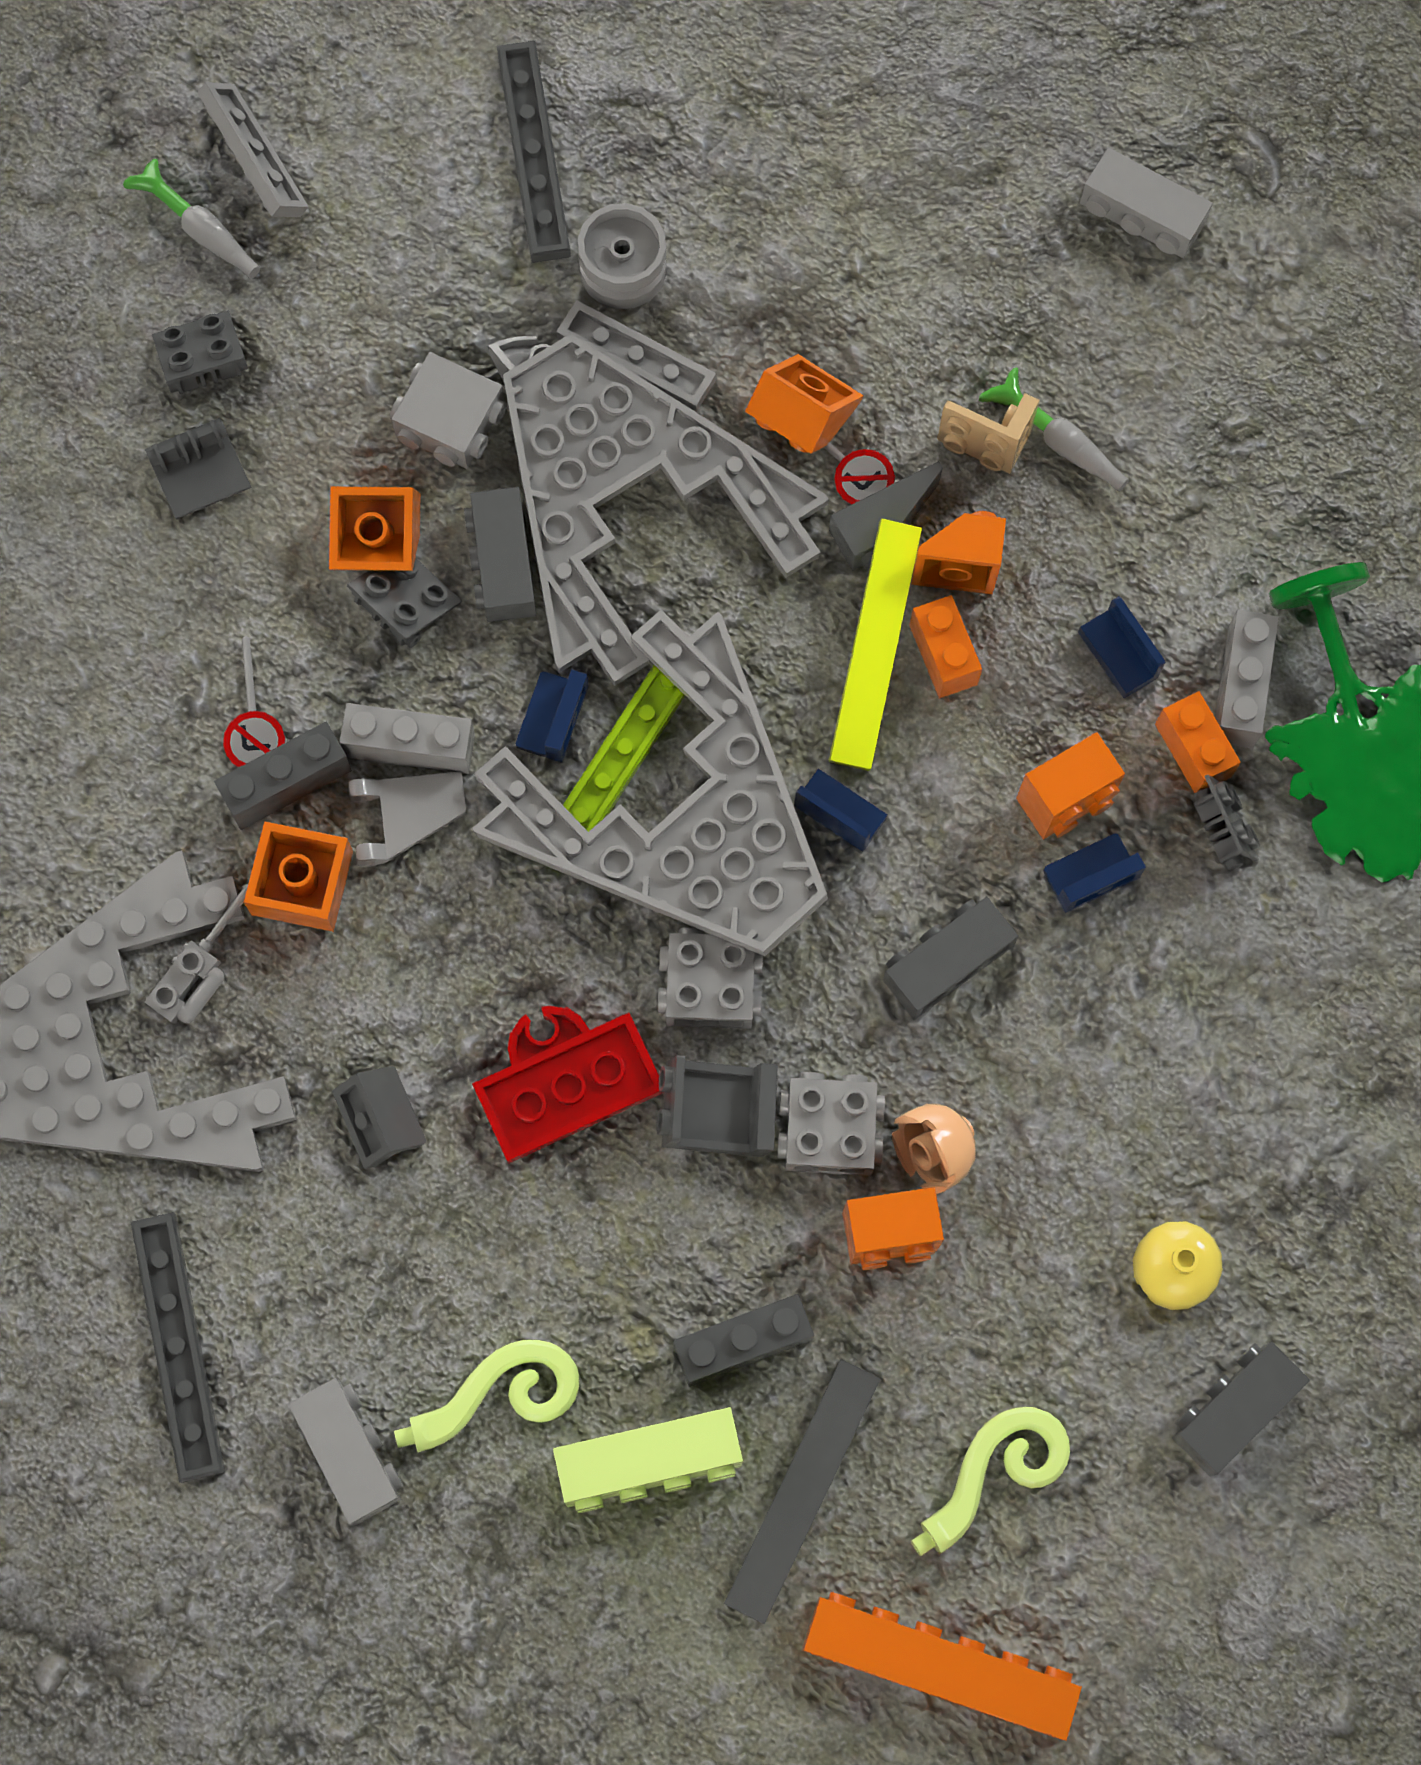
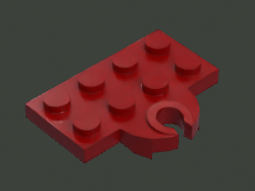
[472,1006,664,1164]

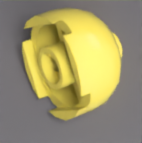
[1133,1221,1223,1310]

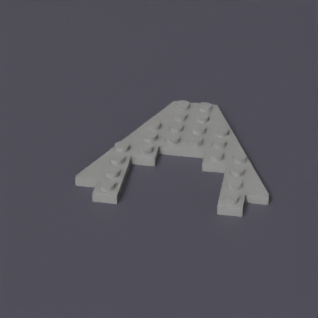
[503,333,829,686]
[472,610,828,956]
[0,850,296,1172]

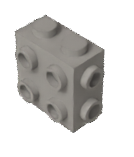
[390,352,507,469]
[658,927,763,1029]
[777,1072,885,1176]

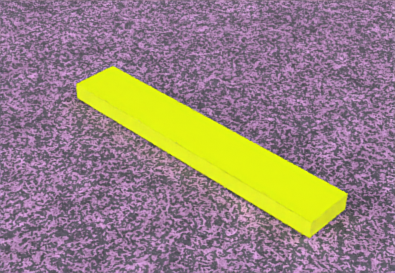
[829,519,922,771]

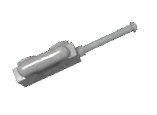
[145,884,248,1024]

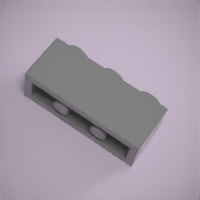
[1080,147,1213,259]
[1215,609,1279,749]
[340,703,475,774]
[288,1378,403,1526]

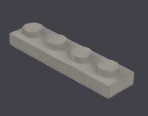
[198,82,309,217]
[556,300,716,412]

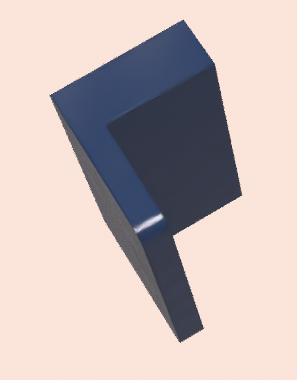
[1078,596,1165,698]
[516,669,589,763]
[794,768,888,852]
[1043,833,1146,913]

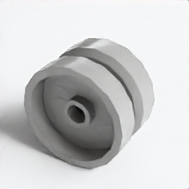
[578,203,666,309]

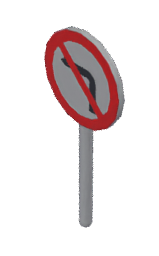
[824,442,895,505]
[223,636,286,768]

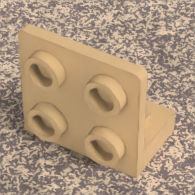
[937,393,1039,474]

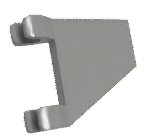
[349,771,466,867]

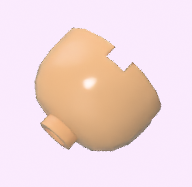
[892,1104,975,1194]

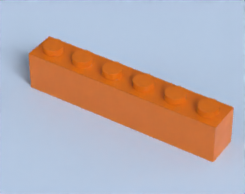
[802,1592,1082,1741]

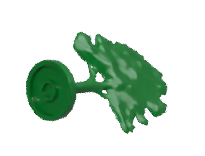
[1265,562,1421,883]

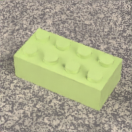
[553,1407,743,1513]

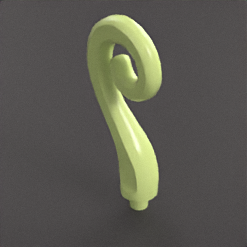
[394,1339,579,1452]
[911,1407,1070,1556]

